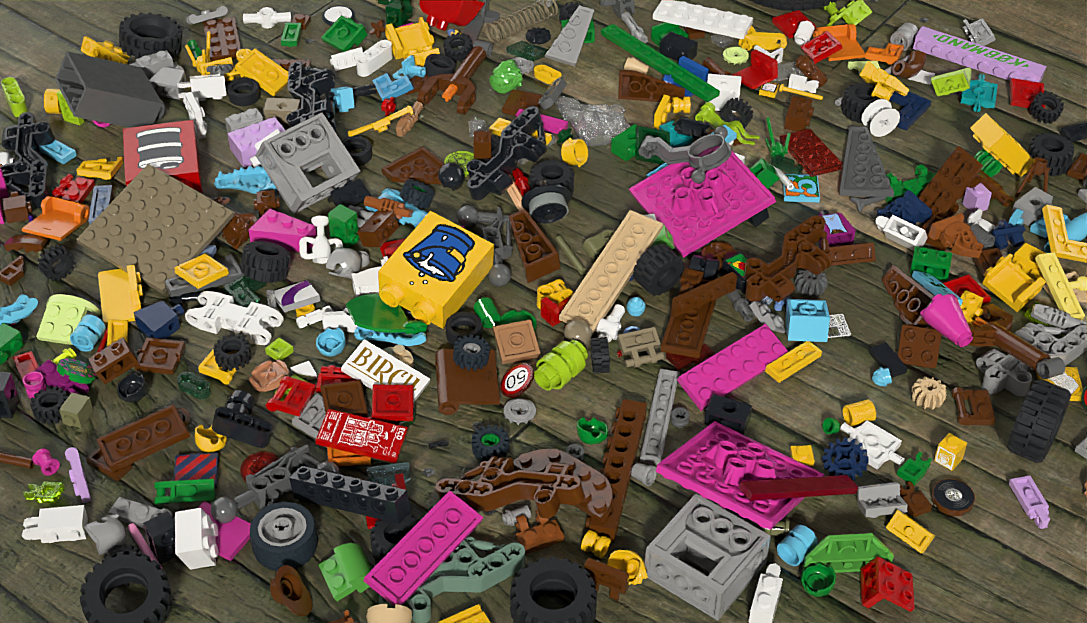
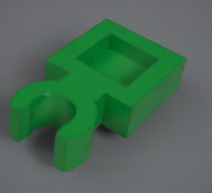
[897,452,932,486]

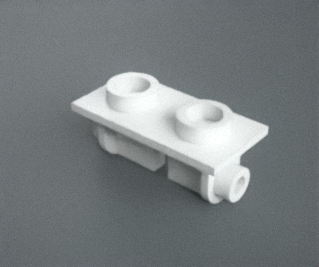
[330,47,363,71]

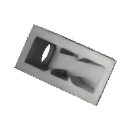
[149,66,187,100]

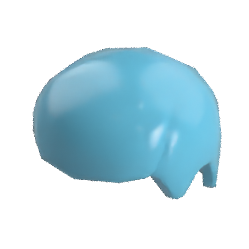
[316,327,346,357]

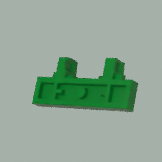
[885,164,936,204]

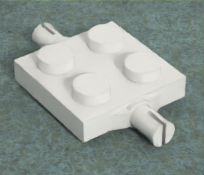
[183,92,207,139]
[840,420,905,469]

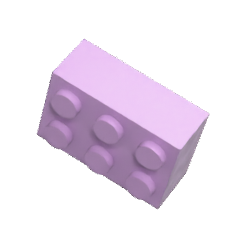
[227,117,285,168]

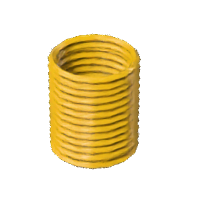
[843,399,876,427]

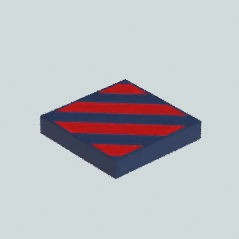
[174,453,219,490]

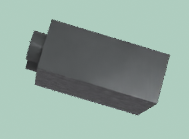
[55,51,164,128]

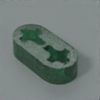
[177,372,211,399]

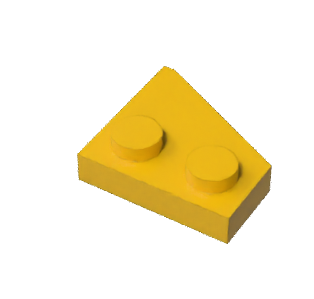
[77,157,123,180]

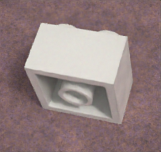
[175,508,219,570]

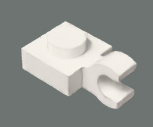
[788,74,819,93]

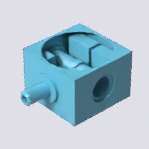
[785,299,830,342]

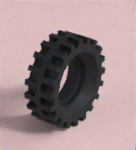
[119,12,182,59]

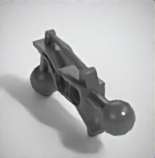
[456,205,513,287]
[210,445,341,524]

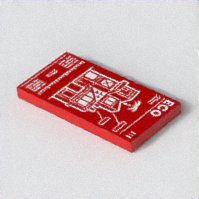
[316,409,408,463]

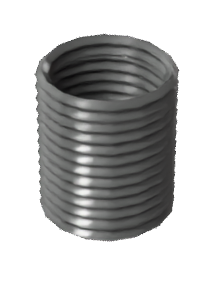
[970,224,995,250]

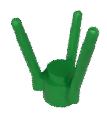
[765,117,791,160]

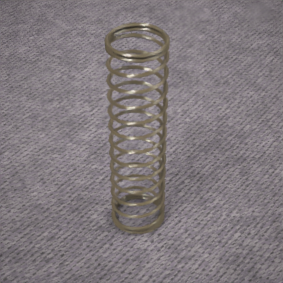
[486,0,558,44]

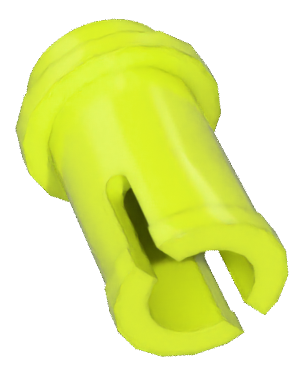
[51,348,77,365]

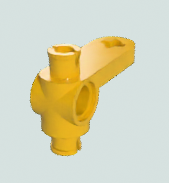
[738,25,787,51]

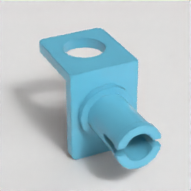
[392,55,426,79]

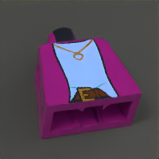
[818,210,856,247]

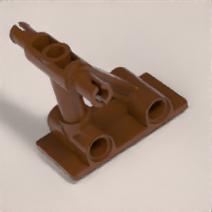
[918,146,1013,218]

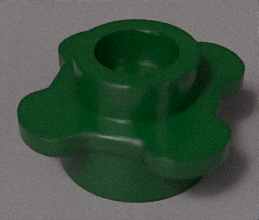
[557,128,573,144]

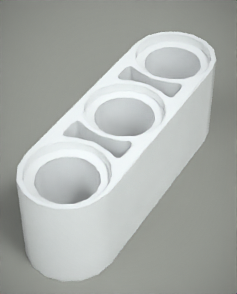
[356,40,393,77]

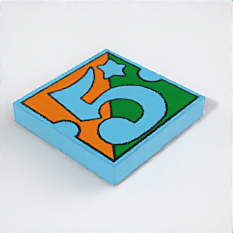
[782,174,820,203]

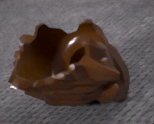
[222,212,257,249]

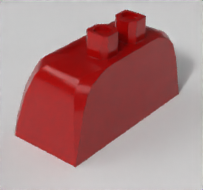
[419,0,485,31]

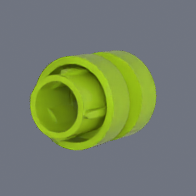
[534,340,588,391]

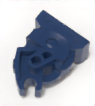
[877,190,932,225]

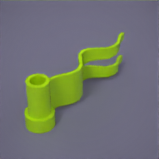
[695,102,760,145]

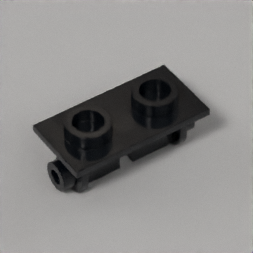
[672,117,710,139]

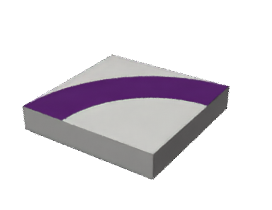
[272,280,320,312]

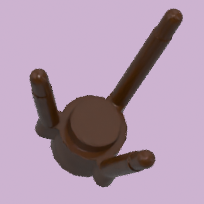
[1015,157,1050,197]

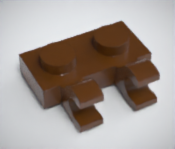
[584,557,629,601]

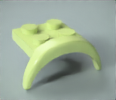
[36,294,102,345]

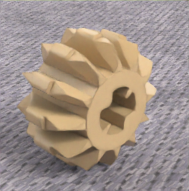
[911,376,946,410]

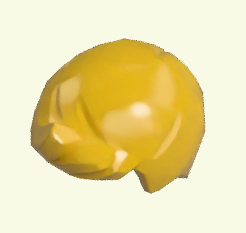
[607,550,648,585]

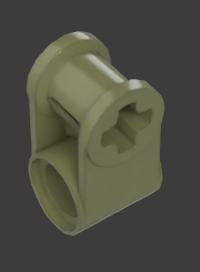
[582,230,615,261]

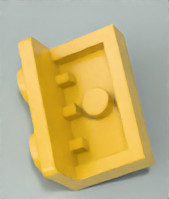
[403,45,440,67]
[960,291,984,325]

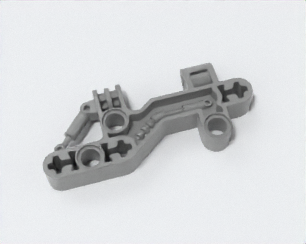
[976,323,1087,397]

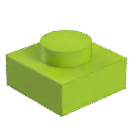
[265,338,294,361]

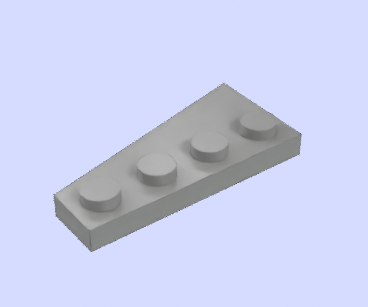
[545,5,594,67]

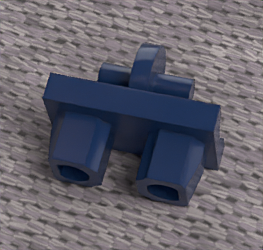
[992,219,1026,250]

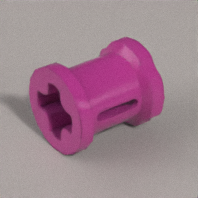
[32,448,60,476]

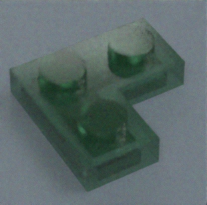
[223,275,266,308]

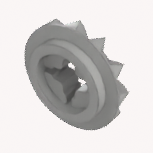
[512,56,534,75]
[504,398,536,425]

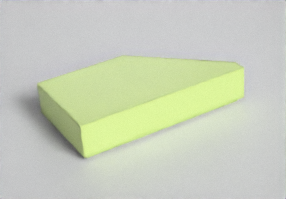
[847,61,880,74]

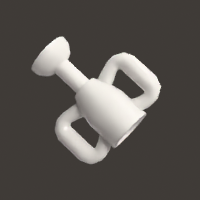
[299,216,343,264]

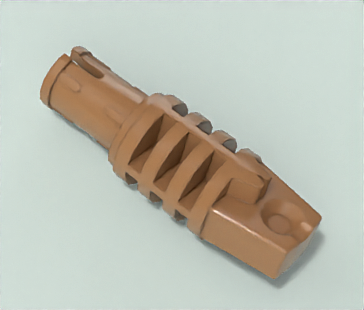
[396,101,424,137]

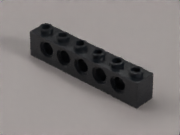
[289,466,411,524]

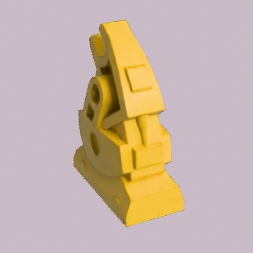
[860,61,910,96]

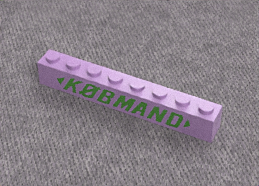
[913,26,1047,83]

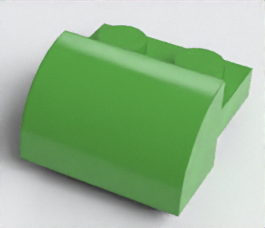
[319,543,373,602]

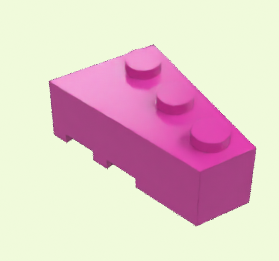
[249,209,317,252]

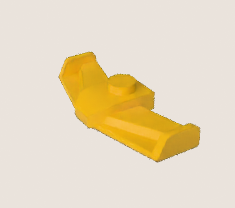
[348,106,414,137]

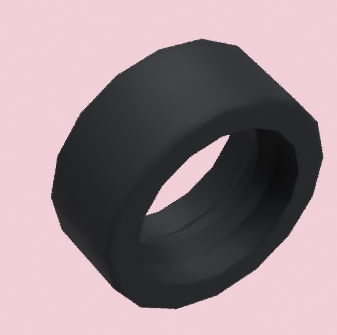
[424,54,456,77]
[227,78,260,106]
[341,136,372,166]
[445,311,482,345]

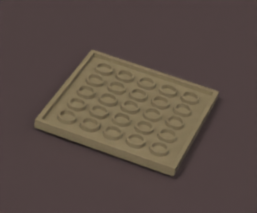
[76,164,234,294]

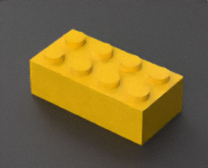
[970,113,1034,177]

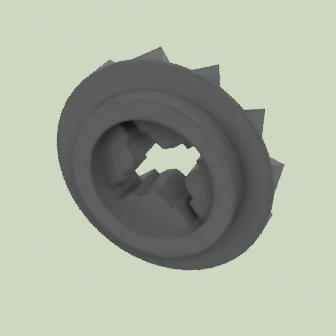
[206,64,233,74]

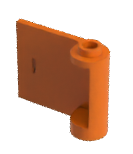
[813,24,866,61]
[22,196,90,241]

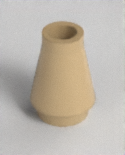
[624,57,649,75]

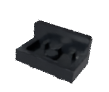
[328,179,371,208]

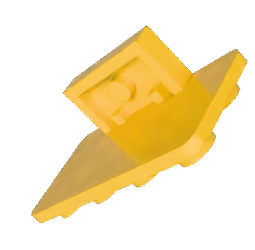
[98,265,143,325]

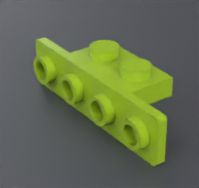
[827,0,872,26]

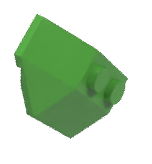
[802,533,894,573]

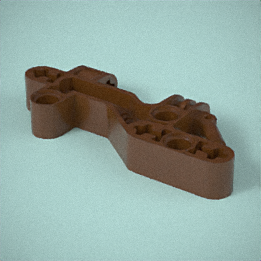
[744,215,832,302]
[435,456,585,518]

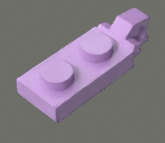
[1009,475,1050,529]

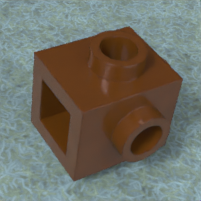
[254,190,280,218]

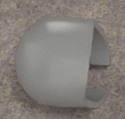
[326,247,361,279]
[85,514,126,555]

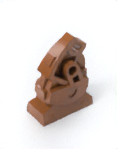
[928,213,984,258]

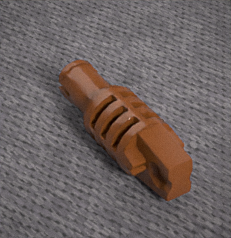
[364,196,413,219]

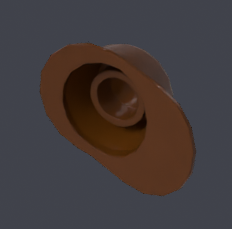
[270,565,312,616]

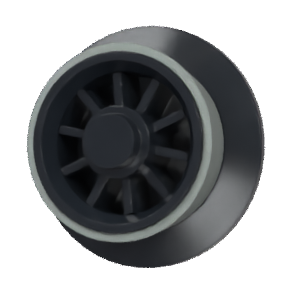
[521,180,571,224]

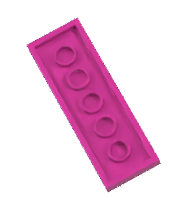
[677,324,788,411]
[363,491,483,607]

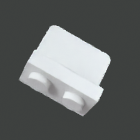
[705,74,741,112]

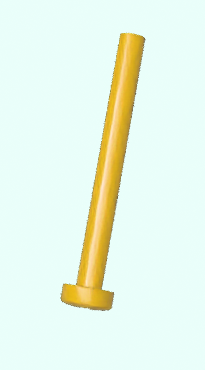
[779,84,823,100]

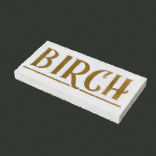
[341,339,430,403]

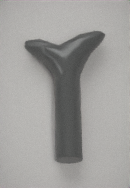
[850,196,886,213]

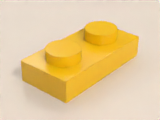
[654,95,672,128]
[886,510,935,553]

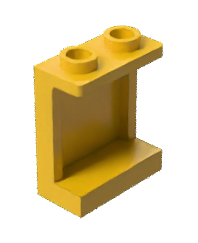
[385,17,434,60]
[982,253,1046,312]

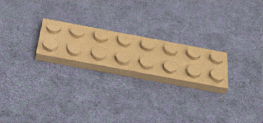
[559,210,663,335]

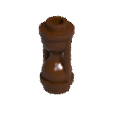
[795,55,828,88]

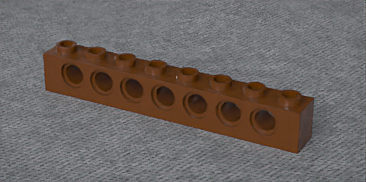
[586,399,647,543]

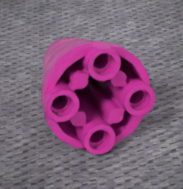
[920,294,973,347]

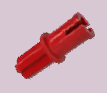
[512,168,531,196]

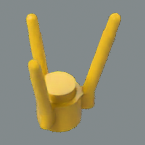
[185,31,210,73]

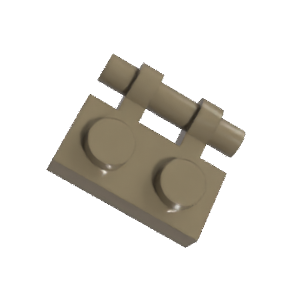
[617,327,664,368]

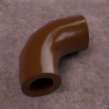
[892,51,927,79]

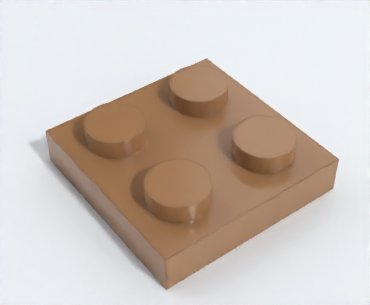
[493,320,540,364]

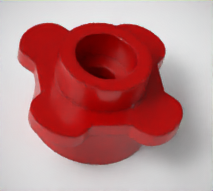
[381,97,396,116]

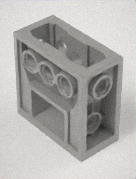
[255,113,361,215]
[645,493,771,621]

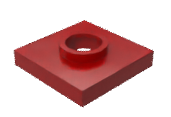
[800,31,843,64]

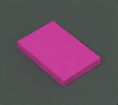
[198,501,251,561]

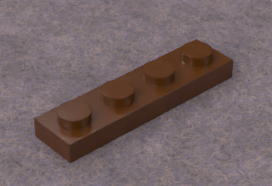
[671,272,737,317]

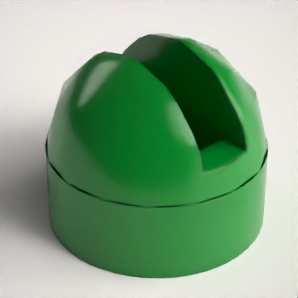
[822,418,841,434]

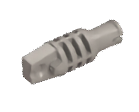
[1031,304,1086,329]

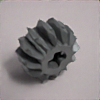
[795,269,828,298]

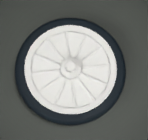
[322,5,355,26]

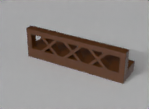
[802,242,876,269]

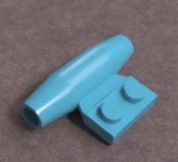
[1030,212,1087,253]

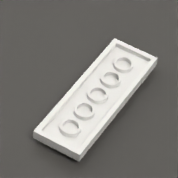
[653,0,753,40]

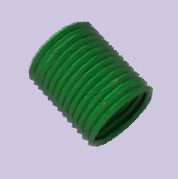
[474,297,501,328]

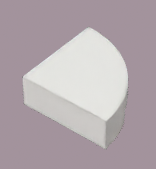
[290,361,317,380]

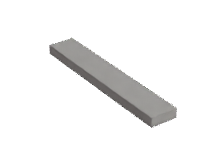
[640,369,680,465]

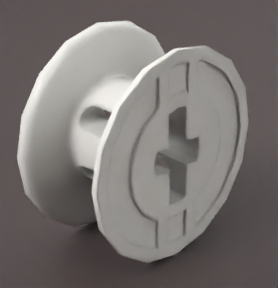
[861,99,900,137]

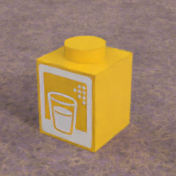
[934,433,967,471]

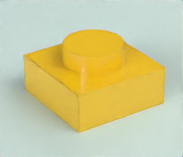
[790,445,815,467]

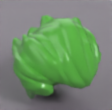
[489,59,523,94]

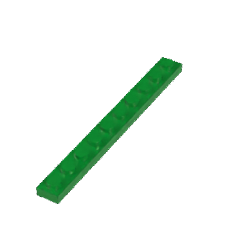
[601,24,720,102]

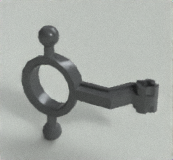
[638,126,732,184]

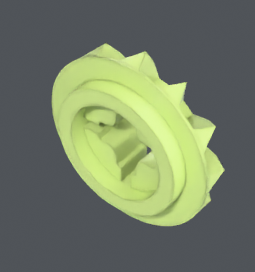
[723,47,749,65]

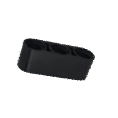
[211,407,273,448]

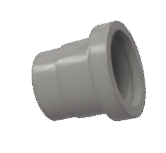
[631,463,657,486]

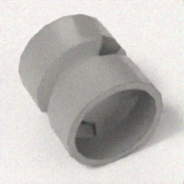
[890,23,919,51]

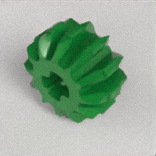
[974,148,1003,177]

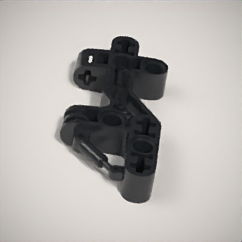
[286,61,335,127]
[466,106,547,201]
[0,112,55,208]

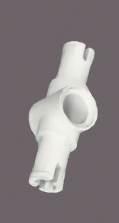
[243,7,292,28]
[597,304,625,342]

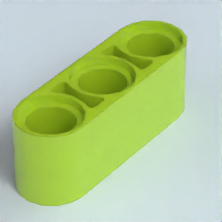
[1,77,28,117]

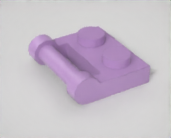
[65,447,91,503]

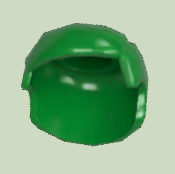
[577,417,608,445]
[801,563,836,597]

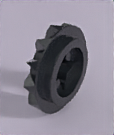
[526,27,551,45]

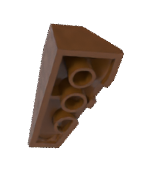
[618,70,685,103]
[882,265,934,328]

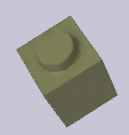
[59,392,93,428]

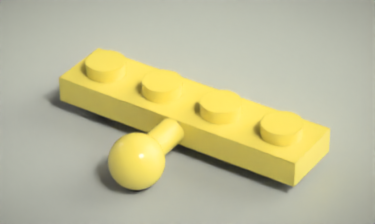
[1035,252,1087,320]

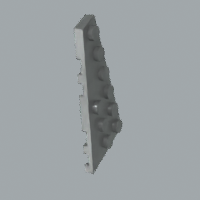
[840,126,894,197]

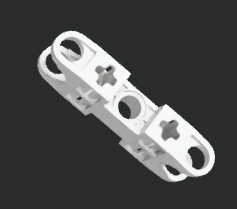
[185,291,284,345]

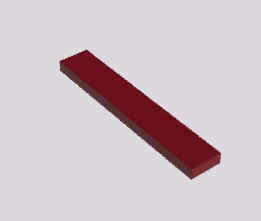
[739,475,859,501]

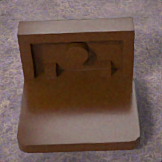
[897,324,941,369]

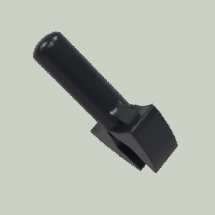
[169,293,206,308]

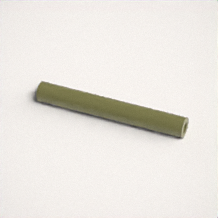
[555,235,586,275]

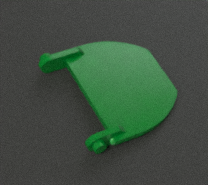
[346,293,427,334]

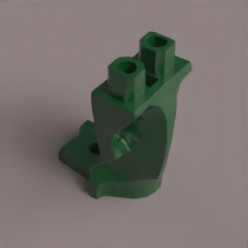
[378,0,413,29]

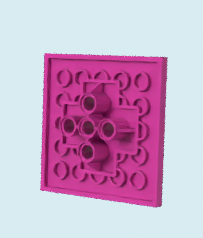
[629,146,776,258]
[655,421,825,530]

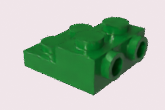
[321,15,367,52]

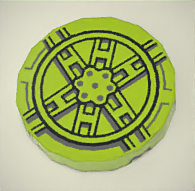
[444,151,478,177]

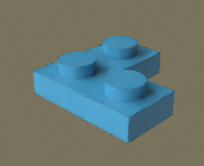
[372,73,414,101]

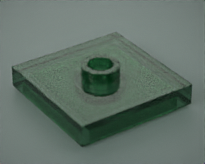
[506,41,549,62]

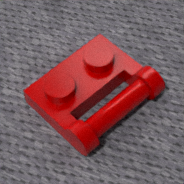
[266,376,316,417]

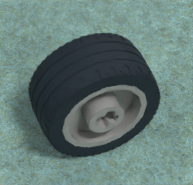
[250,502,318,571]

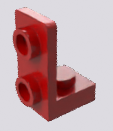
[541,297,571,327]

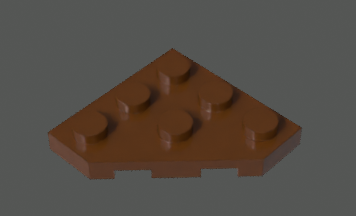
[381,147,445,184]

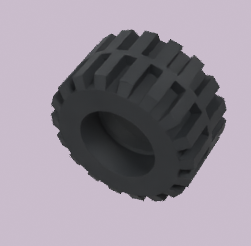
[842,82,880,123]
[1028,133,1075,176]
[530,160,574,196]
[240,241,291,283]
[633,244,684,296]
[370,514,420,564]

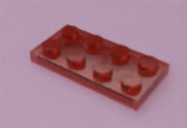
[780,129,843,177]

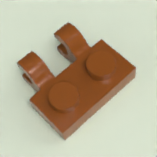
[515,510,564,555]

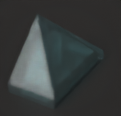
[367,462,411,487]

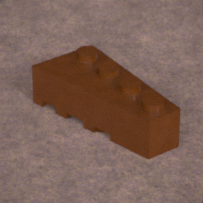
[509,209,561,283]

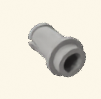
[502,505,531,527]

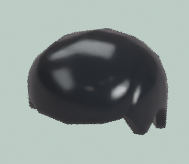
[438,163,465,191]
[117,373,148,403]

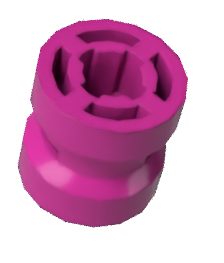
[23,371,47,399]

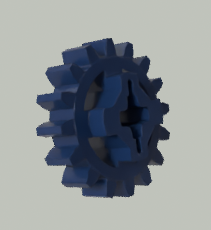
[822,437,869,481]

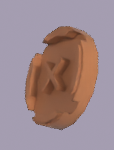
[249,360,289,392]

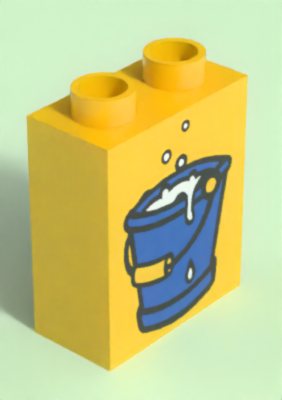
[378,211,494,329]

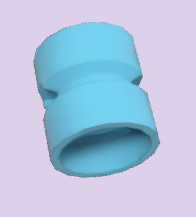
[70,315,106,352]
[777,524,818,566]

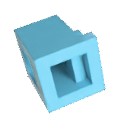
[331,86,354,112]

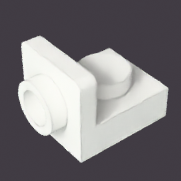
[967,209,995,234]

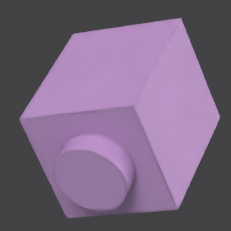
[963,183,992,213]

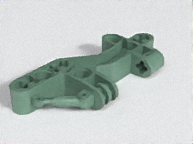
[379,537,525,623]

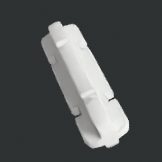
[296,306,333,328]

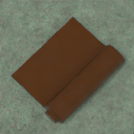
[435,349,500,415]

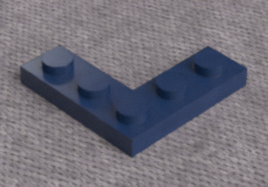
[890,91,932,131]

